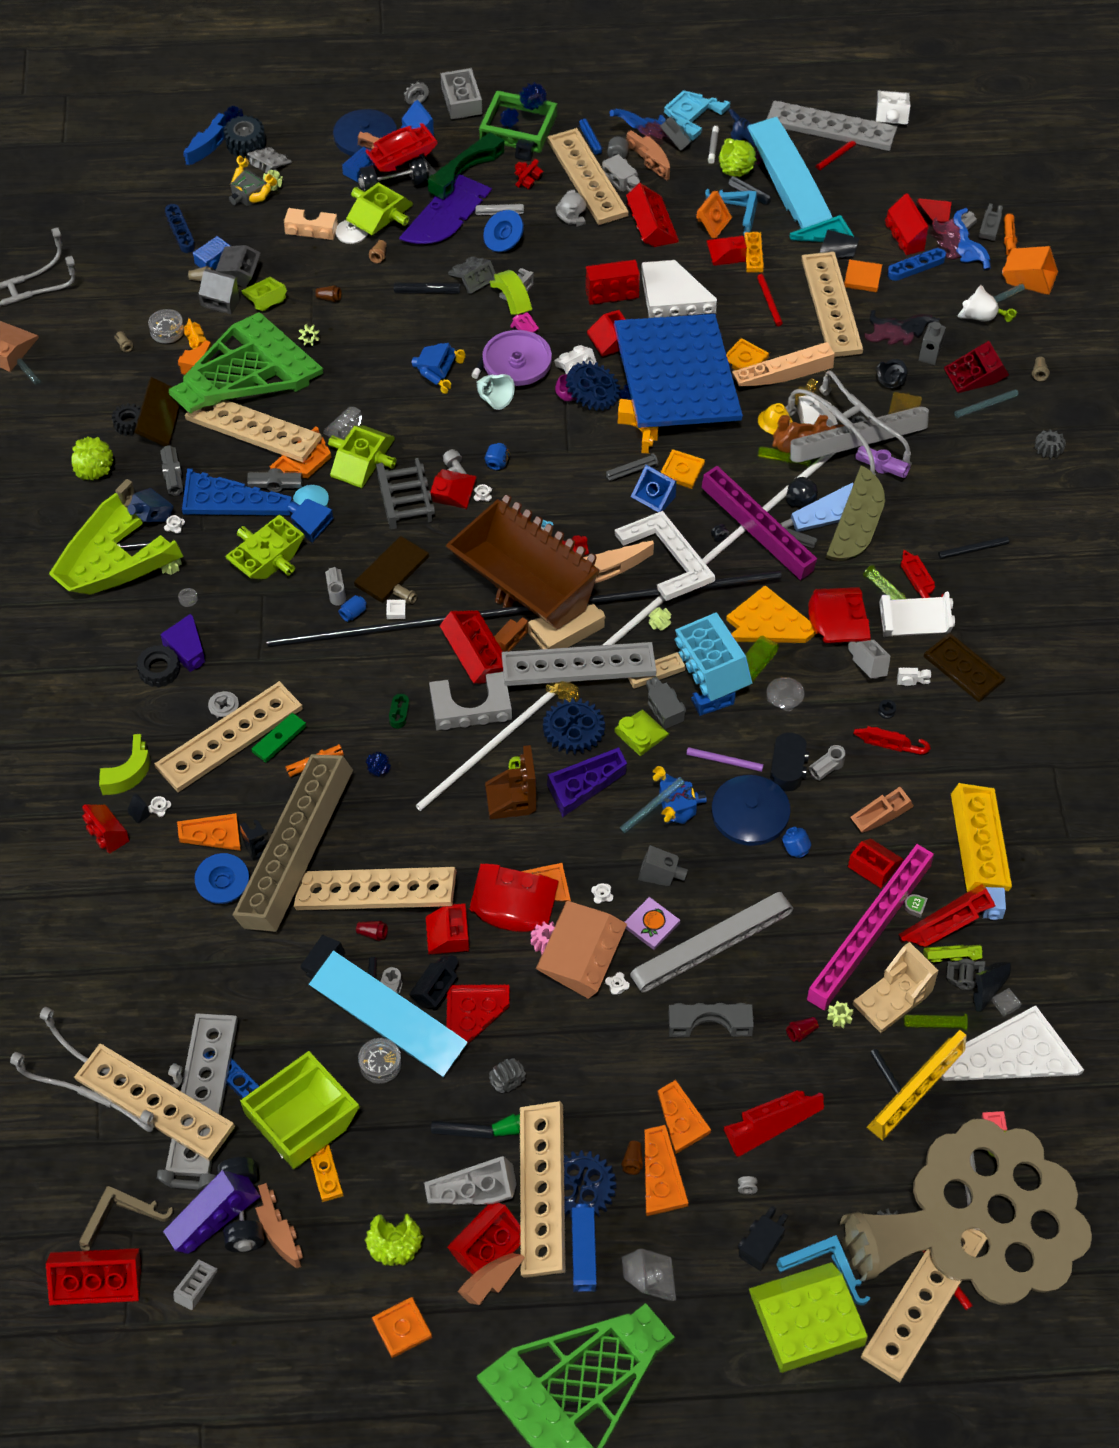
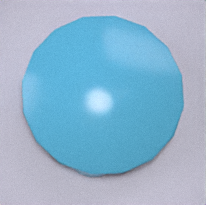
[293,485,329,507]

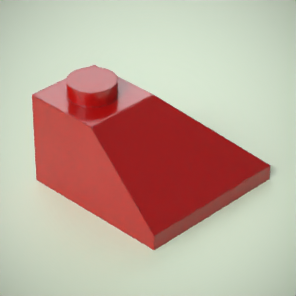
[917,198,951,225]
[707,236,747,266]
[430,469,477,509]

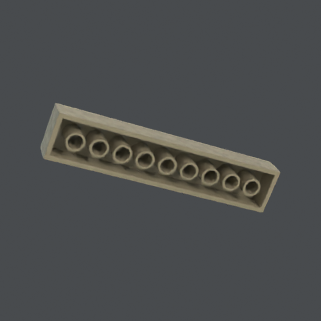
[233,754,353,932]

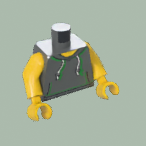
[229,156,277,206]

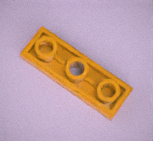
[744,232,763,272]
[310,1143,343,1202]

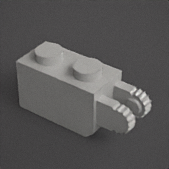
[602,154,640,192]
[848,640,891,678]

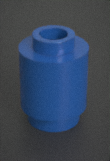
[338,595,366,622]

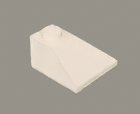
[797,395,837,427]

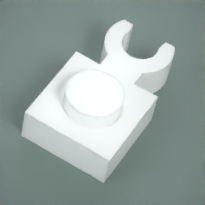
[897,668,931,686]

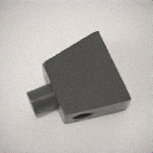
[918,322,946,365]
[638,845,688,886]

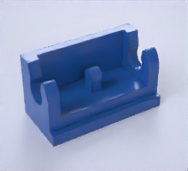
[691,692,735,716]

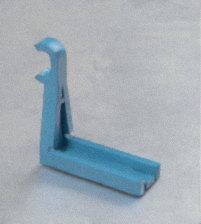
[705,189,757,236]
[776,1235,870,1305]

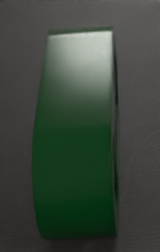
[389,694,410,729]

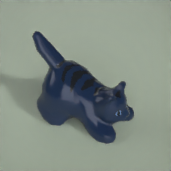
[729,109,756,147]

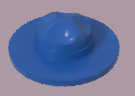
[484,210,524,252]
[195,853,249,904]

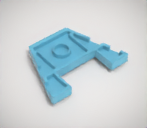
[664,90,730,140]

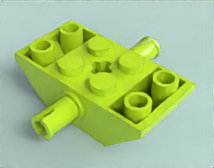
[346,183,413,235]
[328,425,396,488]
[225,514,304,579]

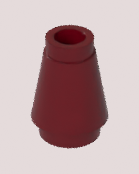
[356,921,388,941]
[786,1017,819,1042]

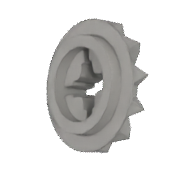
[404,82,429,105]
[208,691,239,718]

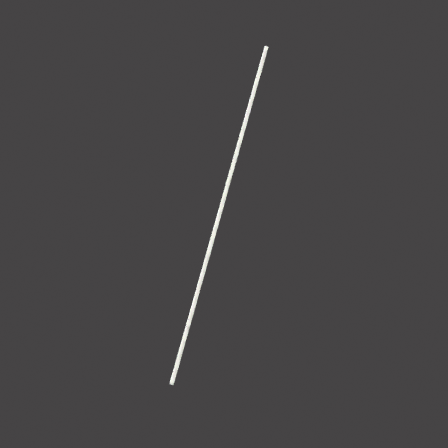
[416,453,836,811]

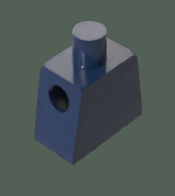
[128,488,174,522]

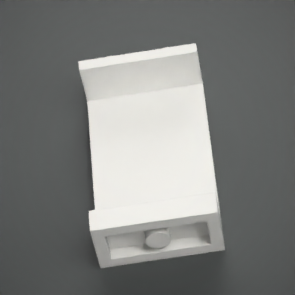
[879,592,955,637]

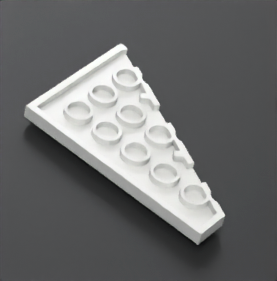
[941,1005,1084,1081]

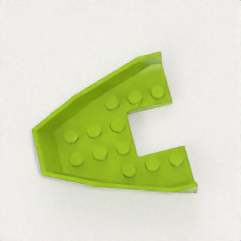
[49,493,183,594]

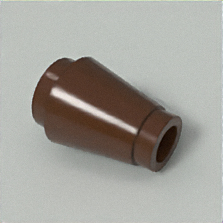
[315,285,342,302]
[621,1141,643,1175]

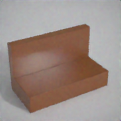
[494,617,528,652]

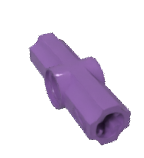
[856,446,910,478]

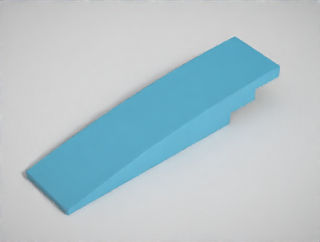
[747,117,833,229]
[309,951,468,1078]

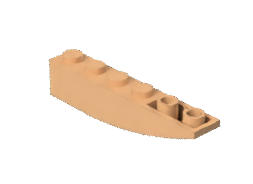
[732,342,835,386]
[584,540,654,584]

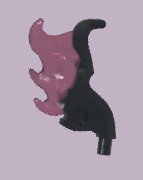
[864,310,940,345]

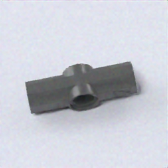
[161,445,183,496]
[247,468,303,492]

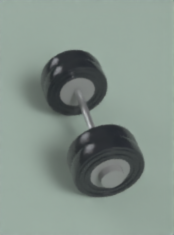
[358,154,428,192]
[217,1157,264,1252]

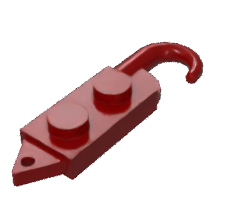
[900,550,944,598]
[853,726,931,755]

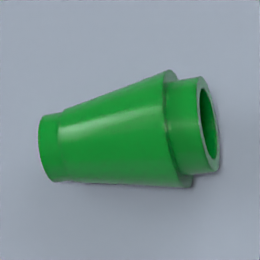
[492,1113,520,1137]

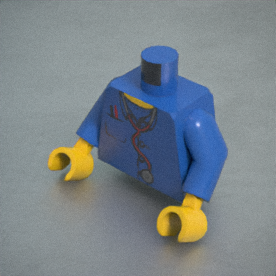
[412,343,465,394]
[653,766,707,824]

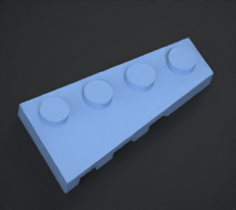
[791,482,853,532]

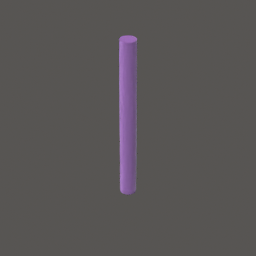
[687,747,764,772]

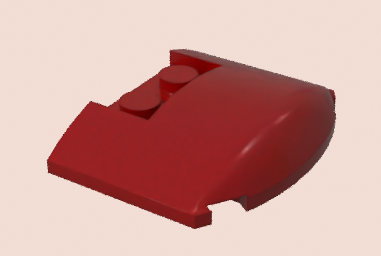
[365,123,438,171]
[808,587,870,643]
[469,864,559,932]

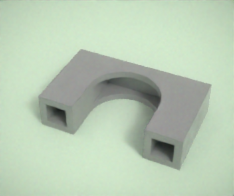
[429,672,512,730]

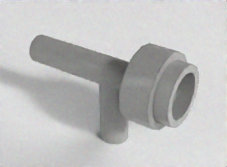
[443,449,467,474]

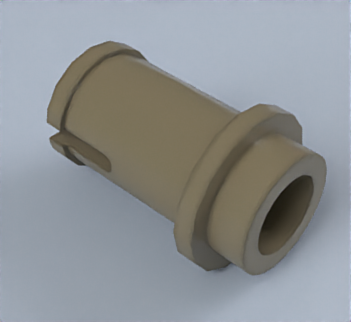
[115,331,133,352]
[393,584,417,604]

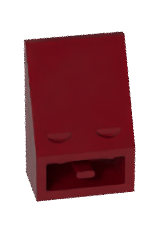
[944,341,1009,393]

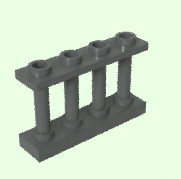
[376,458,435,530]

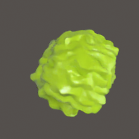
[719,138,756,177]
[72,437,113,480]
[365,1214,424,1266]

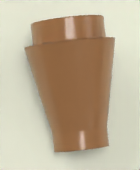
[369,240,387,263]

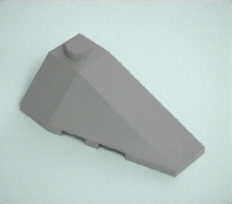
[424,1156,517,1204]

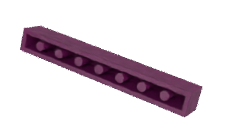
[701,466,817,580]

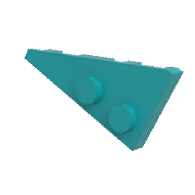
[789,215,855,242]

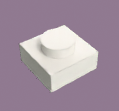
[386,600,406,619]

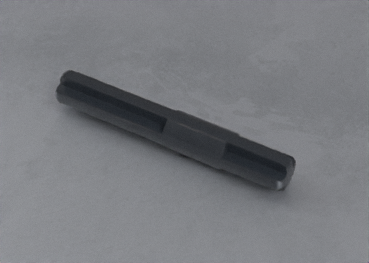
[394,283,460,293]

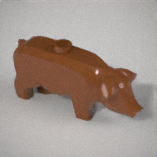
[772,415,845,453]

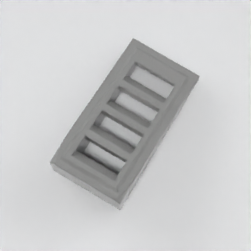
[174,1259,217,1310]

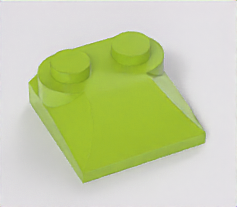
[241,277,287,311]
[615,710,669,756]

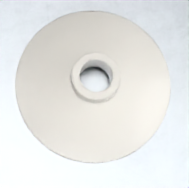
[336,220,368,244]

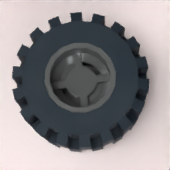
[224,115,266,158]

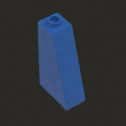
[572,1204,596,1292]

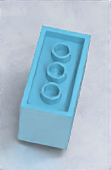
[675,612,753,701]

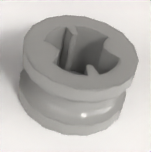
[738,1176,758,1194]

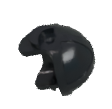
[877,359,908,389]
[786,477,818,507]

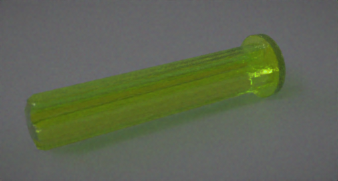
[758,447,811,467]
[863,565,907,600]
[904,1014,968,1030]

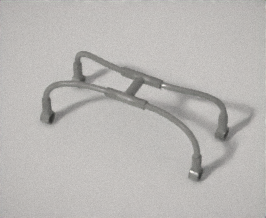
[0,227,76,306]
[785,370,912,476]
[10,1007,182,1132]

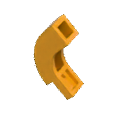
[618,399,658,453]

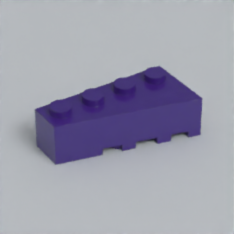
[547,748,627,817]
[163,1170,261,1254]

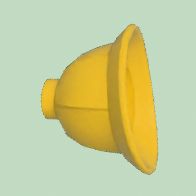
[758,403,793,435]

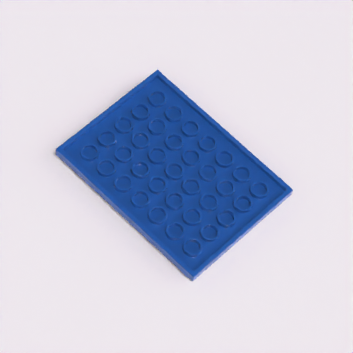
[614,314,743,428]

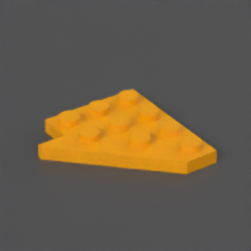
[726,586,816,643]

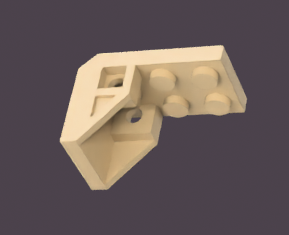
[853,942,939,1033]

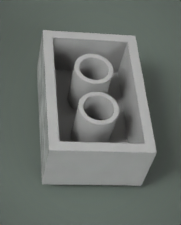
[441,68,482,119]

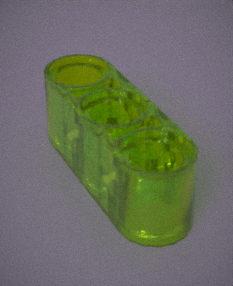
[745,635,779,682]

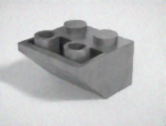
[216,245,261,288]
[199,268,240,315]

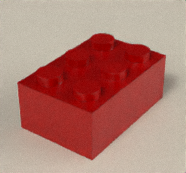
[586,260,640,305]

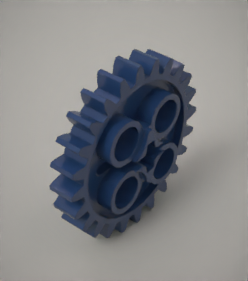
[565,361,621,411]
[543,698,605,754]
[546,1150,617,1220]

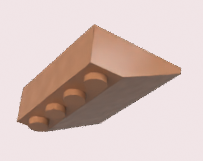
[0,321,39,372]
[536,901,627,999]

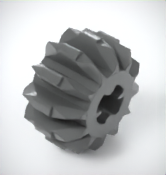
[1035,429,1066,459]
[489,1058,526,1093]

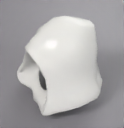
[958,285,999,322]

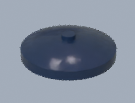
[333,109,397,156]
[711,775,790,846]

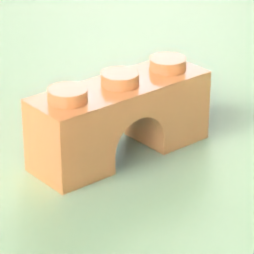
[284,208,338,240]

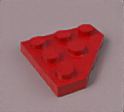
[447,985,509,1045]

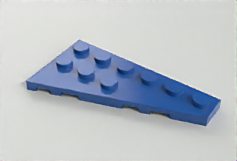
[182,468,292,515]

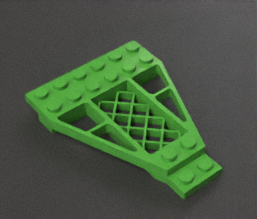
[169,312,323,413]
[477,1303,675,1448]

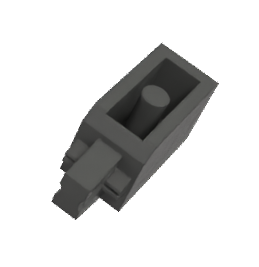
[646,677,686,729]

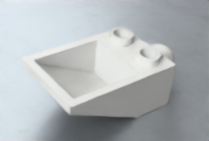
[876,91,910,124]

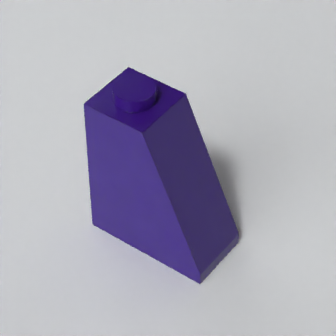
[160,614,205,672]

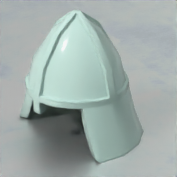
[476,374,515,410]

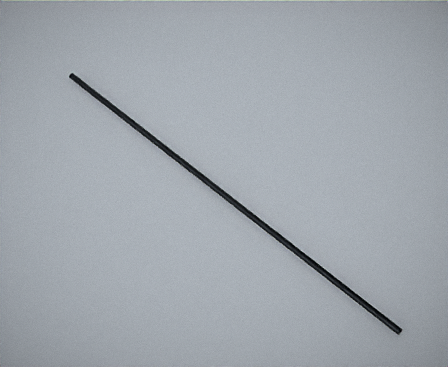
[267,571,782,647]

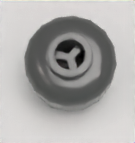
[607,137,629,159]

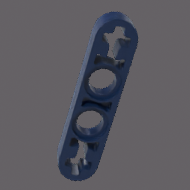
[165,204,195,253]

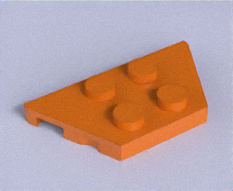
[270,426,331,479]

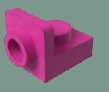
[510,312,539,333]

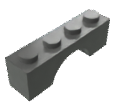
[668,1003,754,1037]

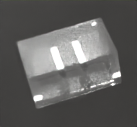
[324,407,362,439]

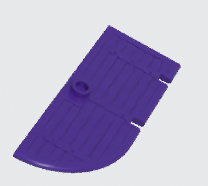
[399,175,492,244]

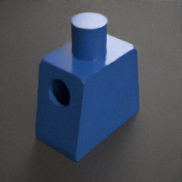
[288,499,334,543]

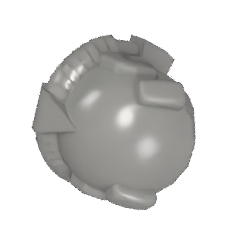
[556,190,586,226]

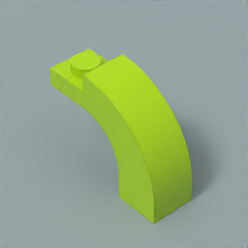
[490,270,532,314]
[99,734,151,795]

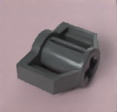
[947,959,986,990]

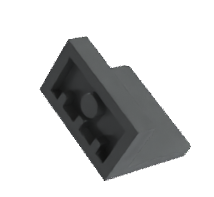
[448,256,496,294]

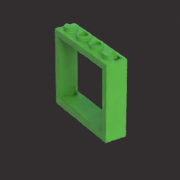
[479,91,557,153]

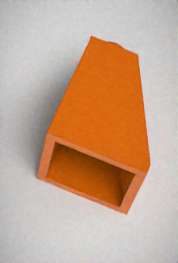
[1002,246,1058,294]

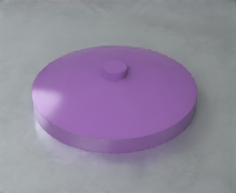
[483,330,552,386]

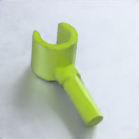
[998,309,1017,322]

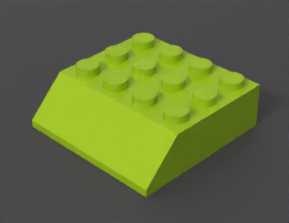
[240,1051,359,1169]
[749,1262,868,1373]

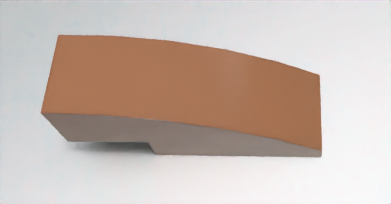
[851,787,914,833]
[458,1253,525,1305]

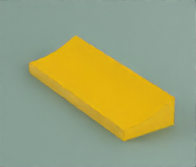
[951,783,1012,892]
[866,1030,966,1141]

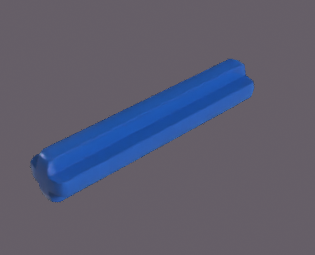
[579,119,602,155]

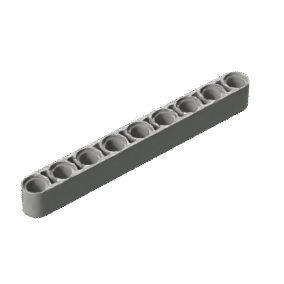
[790,407,929,462]
[630,892,793,993]

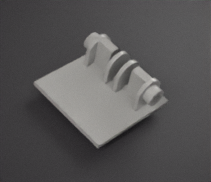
[247,147,292,173]

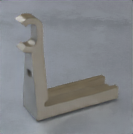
[79,1186,173,1251]

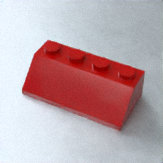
[626,183,679,247]
[440,611,503,683]
[46,1248,141,1305]

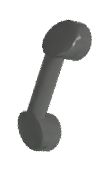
[157,1170,216,1190]

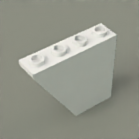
[641,260,717,318]

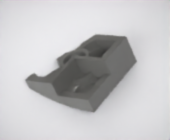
[660,116,692,150]

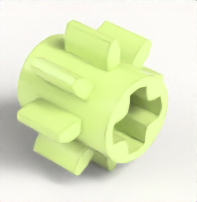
[263,170,283,191]
[299,324,320,346]
[160,558,182,575]
[649,607,671,630]
[827,1001,853,1028]

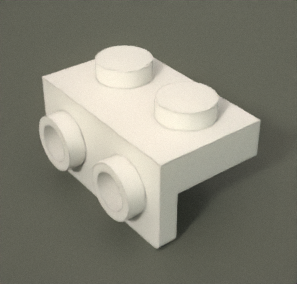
[554,345,596,374]

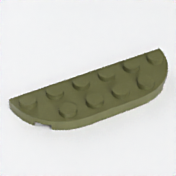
[825,466,885,561]

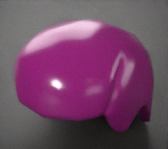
[555,374,577,402]

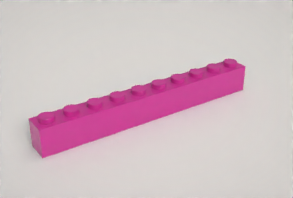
[807,844,934,1011]

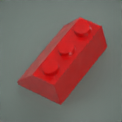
[885,193,929,255]
[447,1203,521,1275]

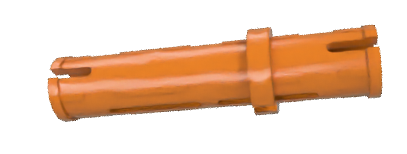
[1004,214,1017,256]
[285,744,344,778]

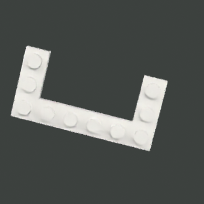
[615,511,715,601]

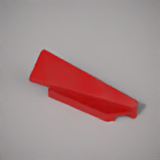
[899,884,996,947]
[724,1091,824,1157]

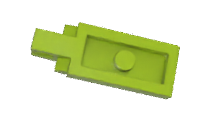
[923,945,983,962]

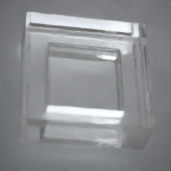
[991,988,1021,1016]

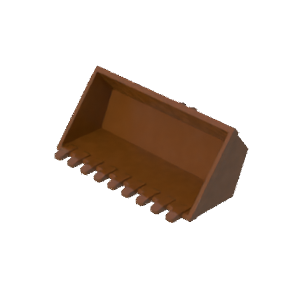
[446,495,600,629]

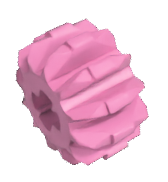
[531,921,554,954]

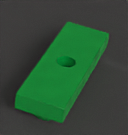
[252,713,306,763]

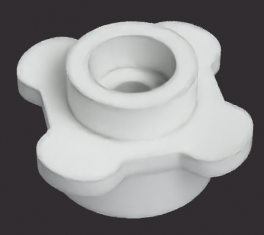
[474,484,492,501]
[164,515,185,533]
[148,796,171,817]
[591,883,613,904]
[605,972,629,995]

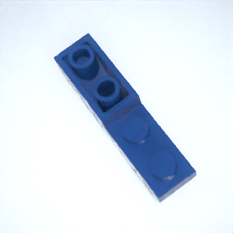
[184,113,226,165]

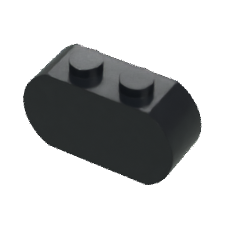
[770,733,809,792]

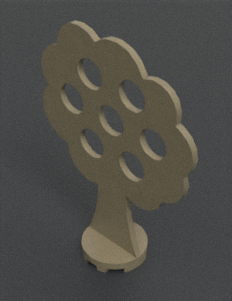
[840,1119,1092,1305]

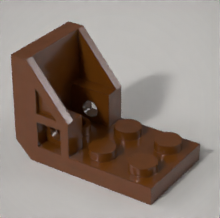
[485,745,536,819]

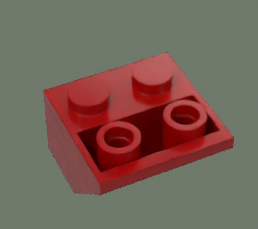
[587,310,626,356]
[82,804,129,854]
[848,838,904,888]
[426,904,469,954]

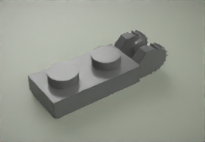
[979,204,1003,241]

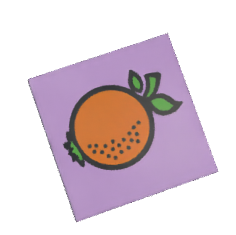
[625,897,680,950]

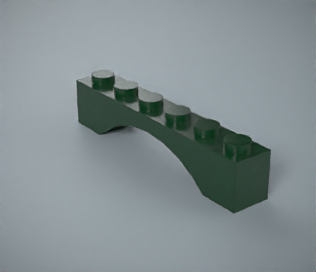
[428,132,505,199]

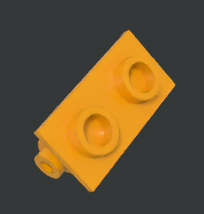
[184,318,207,349]

